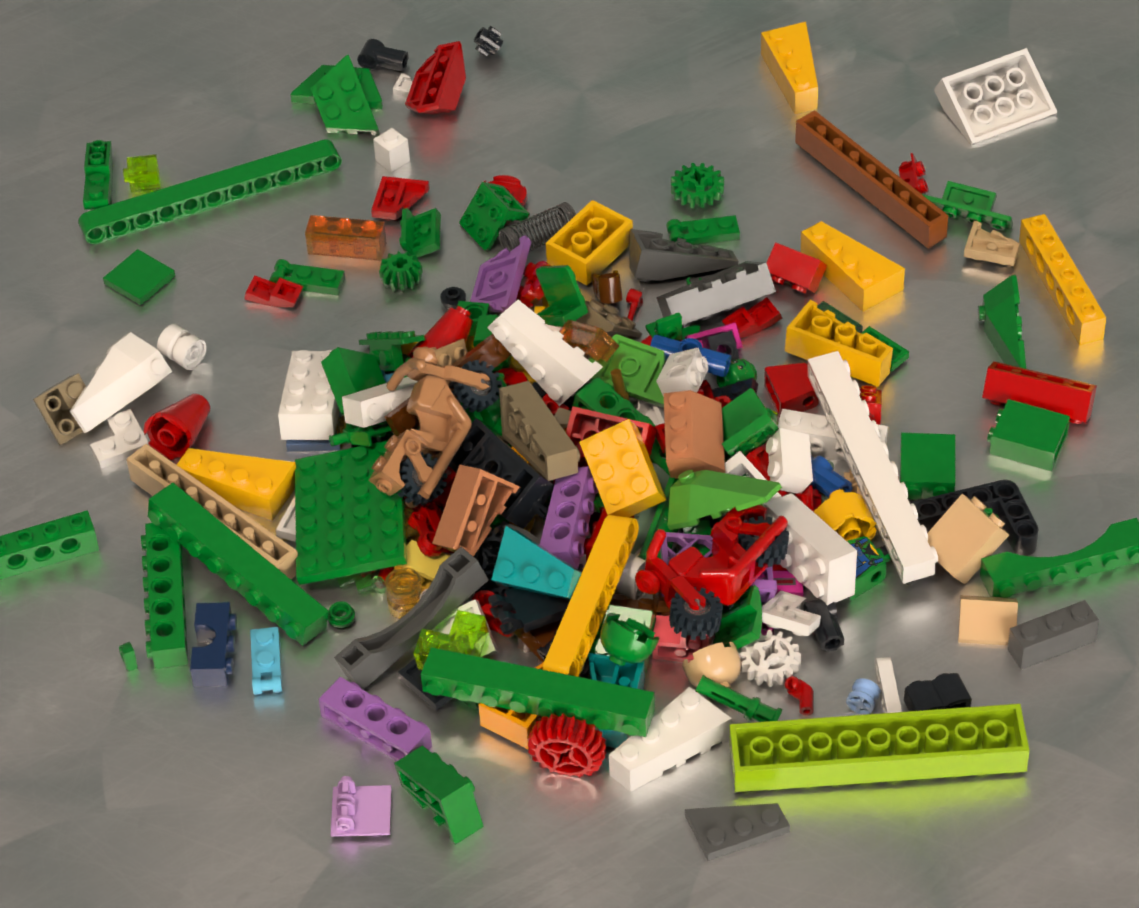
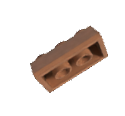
[664,390,725,478]

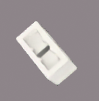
[656,348,708,397]

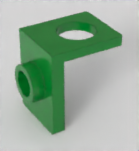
[645,312,682,341]

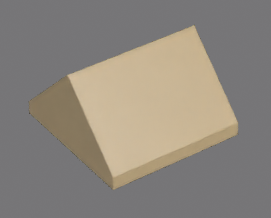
[958,595,1018,645]

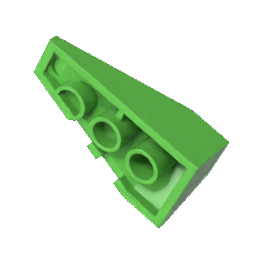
[667,470,782,530]

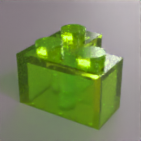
[413,610,489,670]

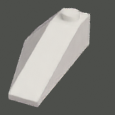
[70,332,172,433]

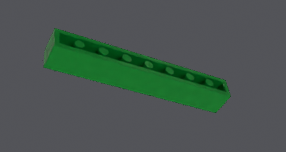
[147,483,329,646]
[421,647,655,737]

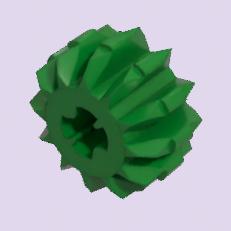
[379,251,423,293]

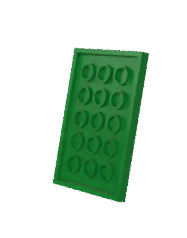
[295,441,407,585]

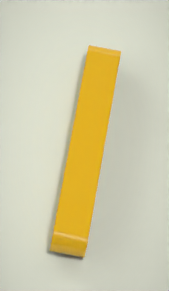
[543,515,639,677]

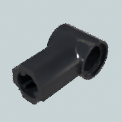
[357,39,409,72]
[803,599,844,652]

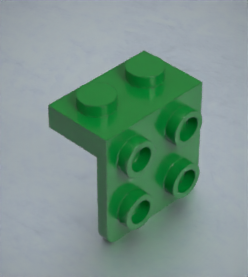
[536,265,588,329]

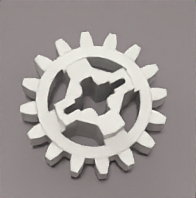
[739,630,801,687]

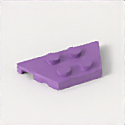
[470,235,531,313]

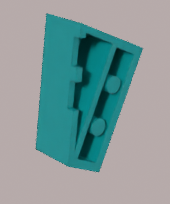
[491,526,582,600]
[588,653,645,748]

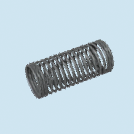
[499,202,576,252]

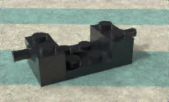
[448,418,554,529]

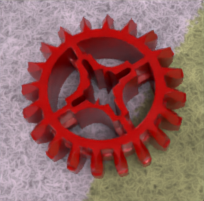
[528,713,606,778]

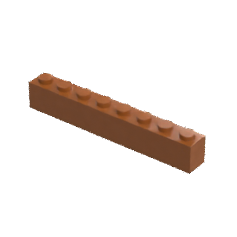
[795,110,948,248]

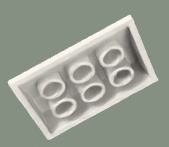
[934,48,1057,145]

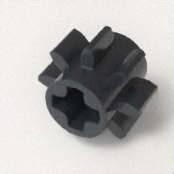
[474,26,503,56]

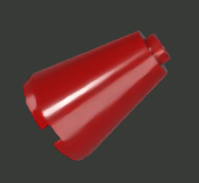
[408,306,473,358]
[143,394,211,460]

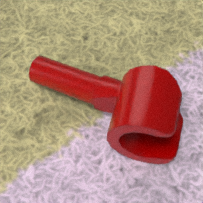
[626,288,643,321]

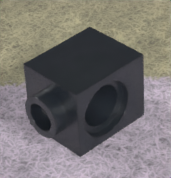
[701,330,739,360]

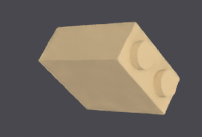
[927,494,1009,585]

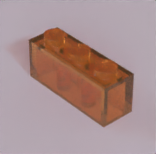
[305,215,387,261]

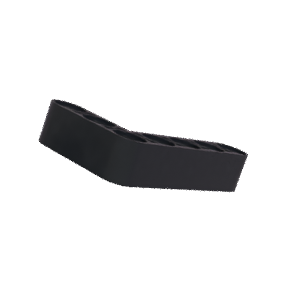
[909,480,1039,556]

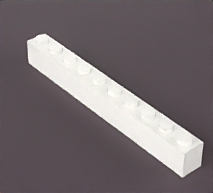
[808,351,938,584]

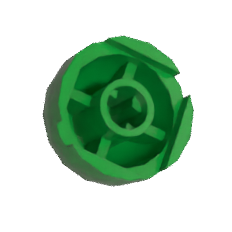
[600,613,660,666]

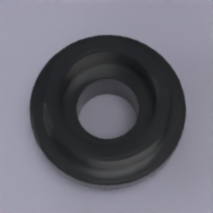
[440,287,466,310]

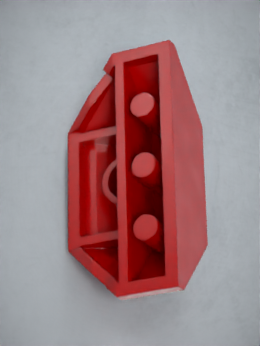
[405,41,466,114]

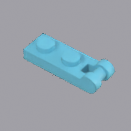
[250,627,282,695]

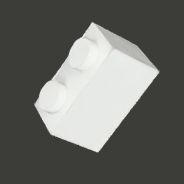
[766,428,813,494]

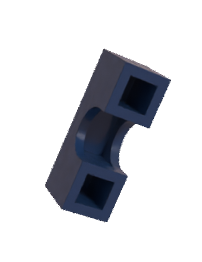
[190,602,237,687]

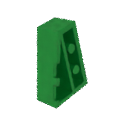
[394,745,484,845]

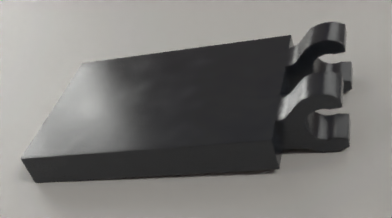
[488,563,584,635]

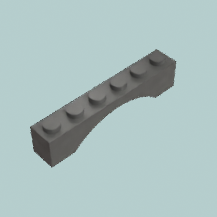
[334,547,489,690]

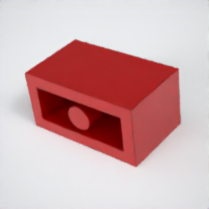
[767,242,827,294]

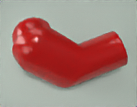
[784,676,814,716]

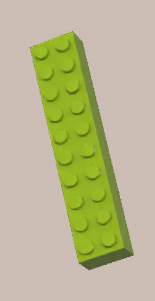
[729,704,1030,792]

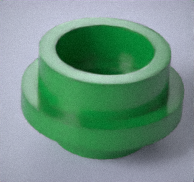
[328,601,355,628]

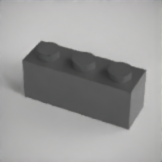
[1008,600,1099,670]

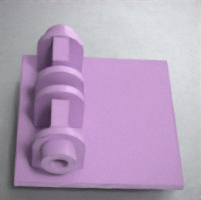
[331,776,392,837]

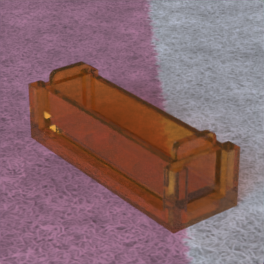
[559,320,619,362]

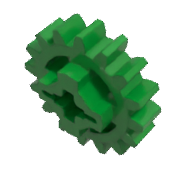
[671,163,724,208]

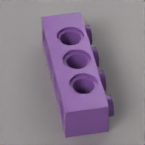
[540,466,599,569]
[319,677,432,761]

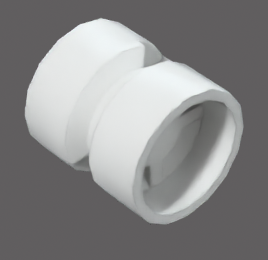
[157,324,207,370]

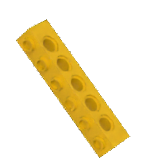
[1019,214,1106,345]

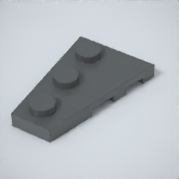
[685,803,790,861]

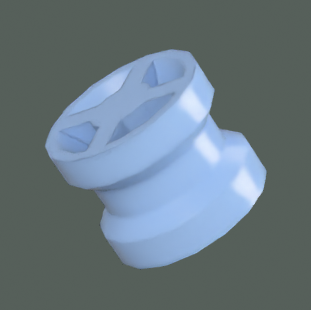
[846,678,881,715]

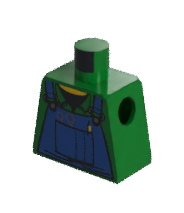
[847,536,892,601]

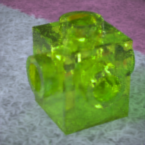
[123,154,161,193]

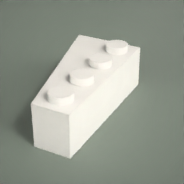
[487,300,603,406]

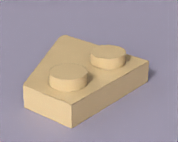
[964,221,1020,266]

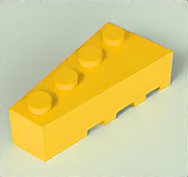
[761,22,818,115]

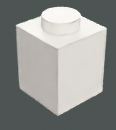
[373,128,410,173]

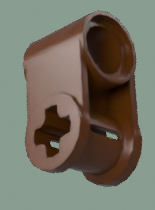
[592,270,623,304]

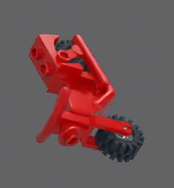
[635,505,789,640]

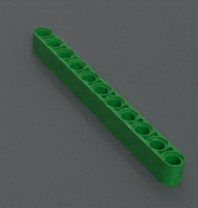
[78,139,342,244]

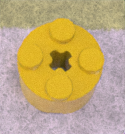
[814,489,877,541]

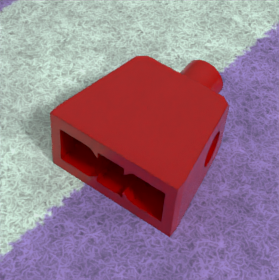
[764,363,819,418]

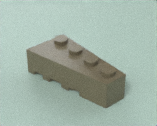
[499,381,580,481]

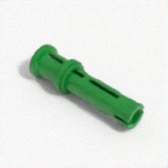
[695,675,783,722]

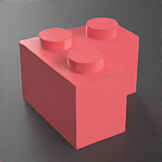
[652,612,712,663]

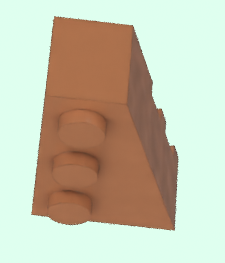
[432,465,520,556]

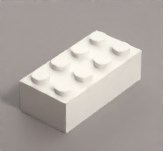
[278,350,340,440]
[764,493,857,605]

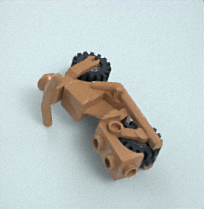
[368,347,502,508]

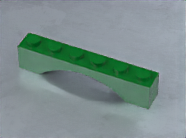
[980,518,1139,598]

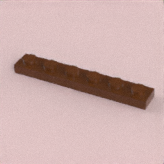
[385,333,512,436]

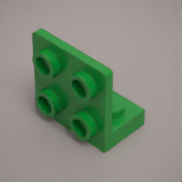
[459,182,530,251]
[722,388,779,457]

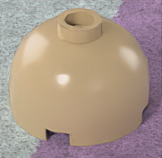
[682,642,741,689]

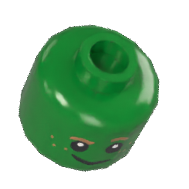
[716,358,757,387]

